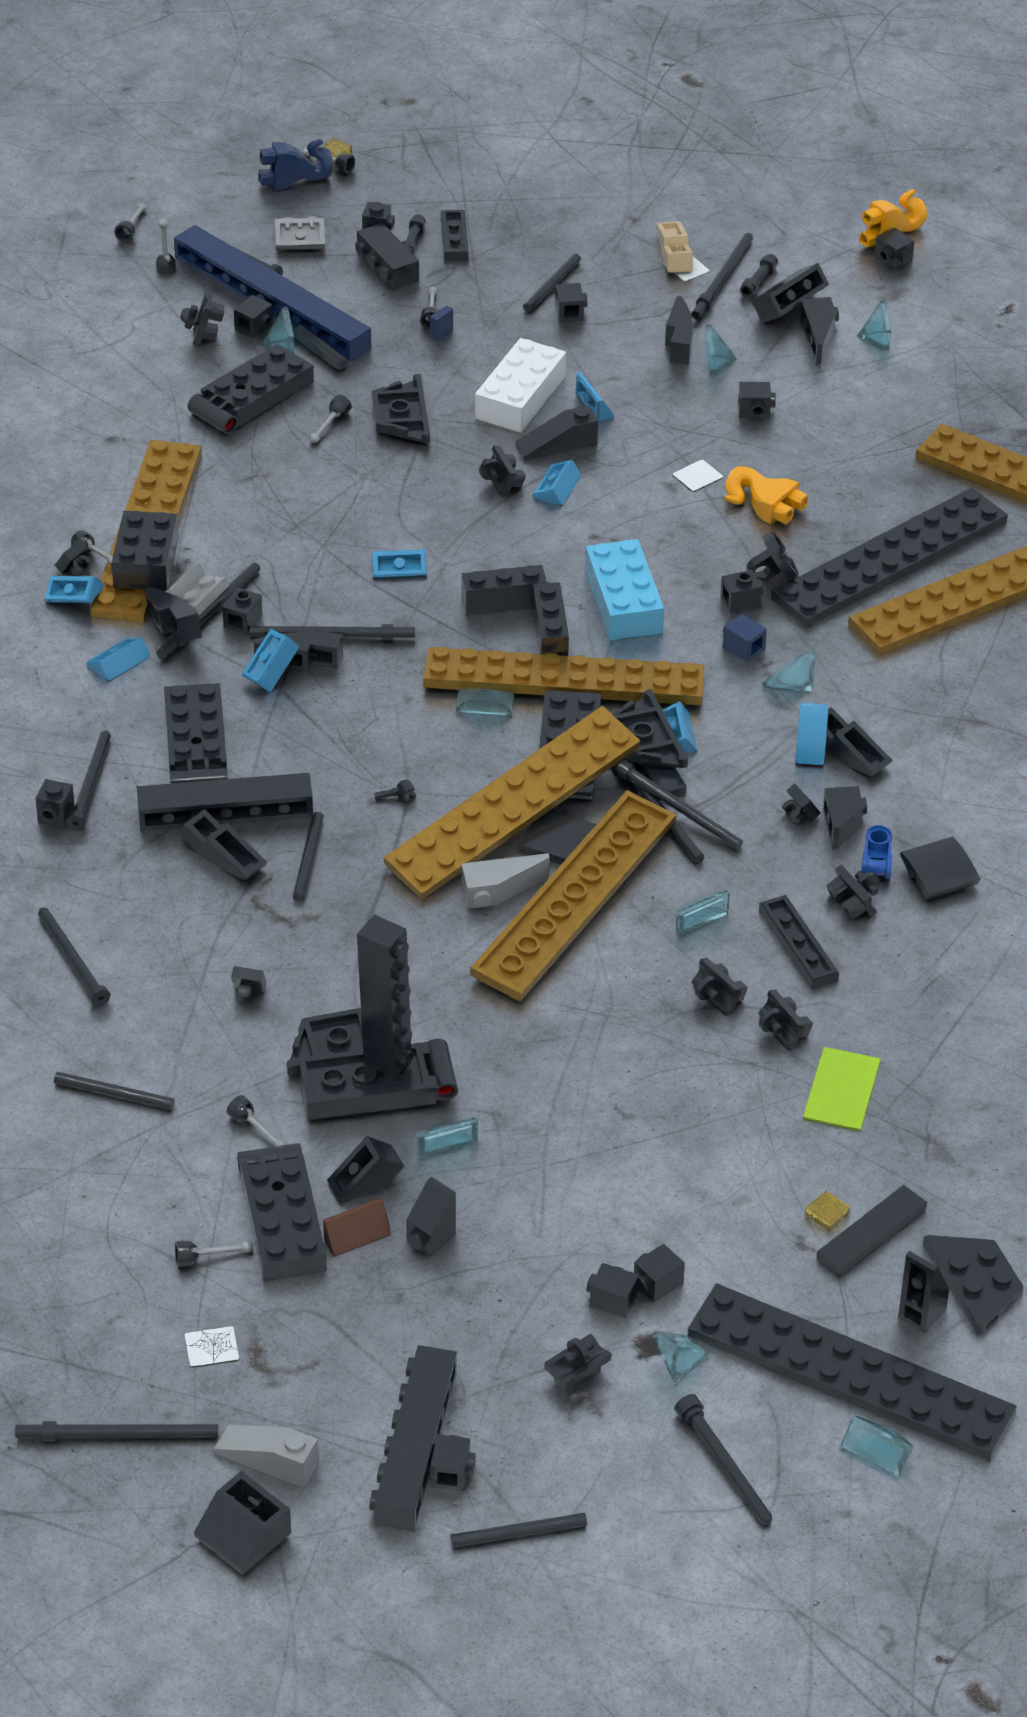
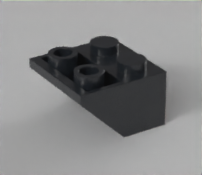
[194,1471,291,1575]

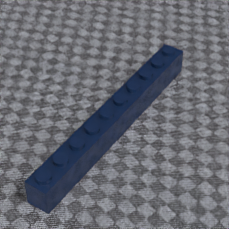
[174,225,371,361]

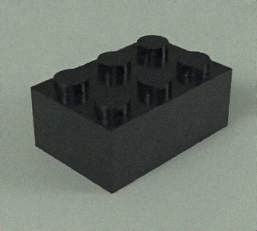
[111,511,179,591]

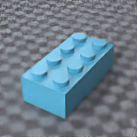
[585,539,664,640]

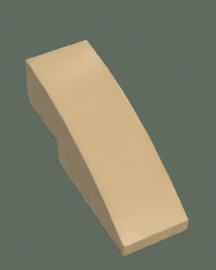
[656,221,693,273]

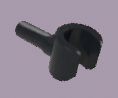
[374,779,416,802]

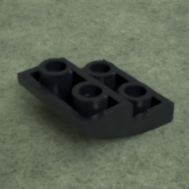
[900,836,981,900]

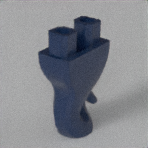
[258,139,332,191]

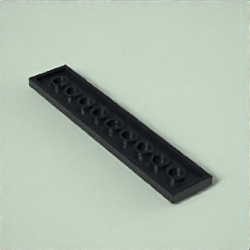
[771,488,1008,627]
[687,1283,1017,1461]

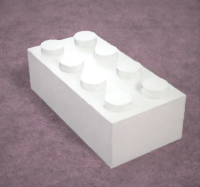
[475,338,566,433]

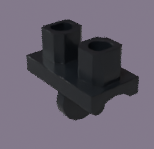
[180,293,224,345]
[479,445,526,495]
[826,864,879,920]
[691,957,748,1014]
[758,990,813,1049]
[544,1333,612,1393]

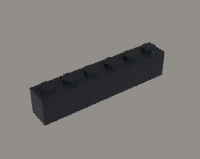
[136,773,313,831]
[357,914,413,1078]
[369,1345,457,1532]

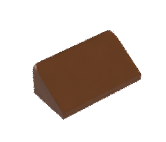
[323,1198,391,1256]

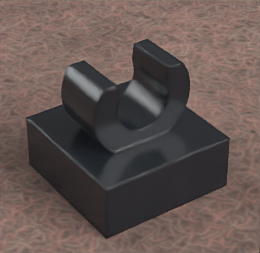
[54,539,92,576]
[781,783,821,823]
[231,966,266,1004]

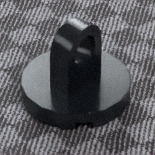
[746,532,799,582]

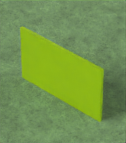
[803,1047,881,1131]

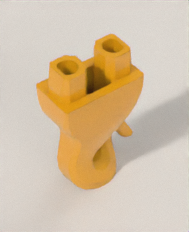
[859,189,927,247]
[725,466,808,525]

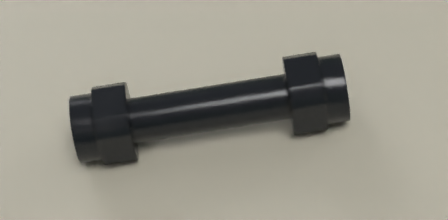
[402,214,426,255]
[740,254,778,298]

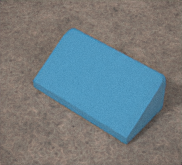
[576,372,615,422]
[532,460,581,505]
[372,549,427,578]
[44,576,104,603]
[242,629,299,692]
[86,637,150,681]
[662,701,698,753]

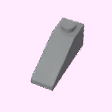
[462,853,550,909]
[213,1425,319,1488]

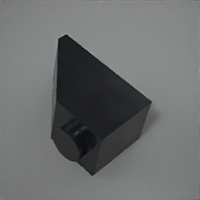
[823,786,867,849]
[327,1136,405,1203]
[406,1176,456,1256]

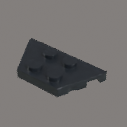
[372,374,430,443]
[611,689,688,768]
[286,1008,363,1076]
[923,1235,1024,1335]

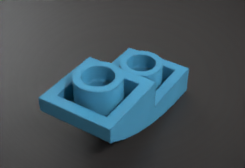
[795,702,829,765]

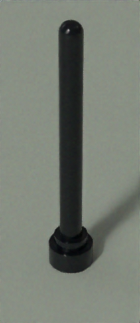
[674,1394,772,1525]

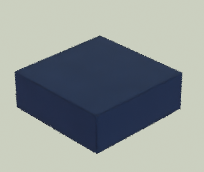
[430,305,453,341]

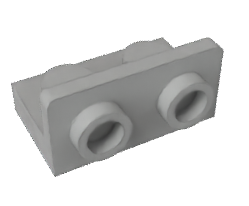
[275,216,325,250]
[166,564,230,616]

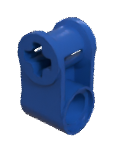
[861,825,892,880]

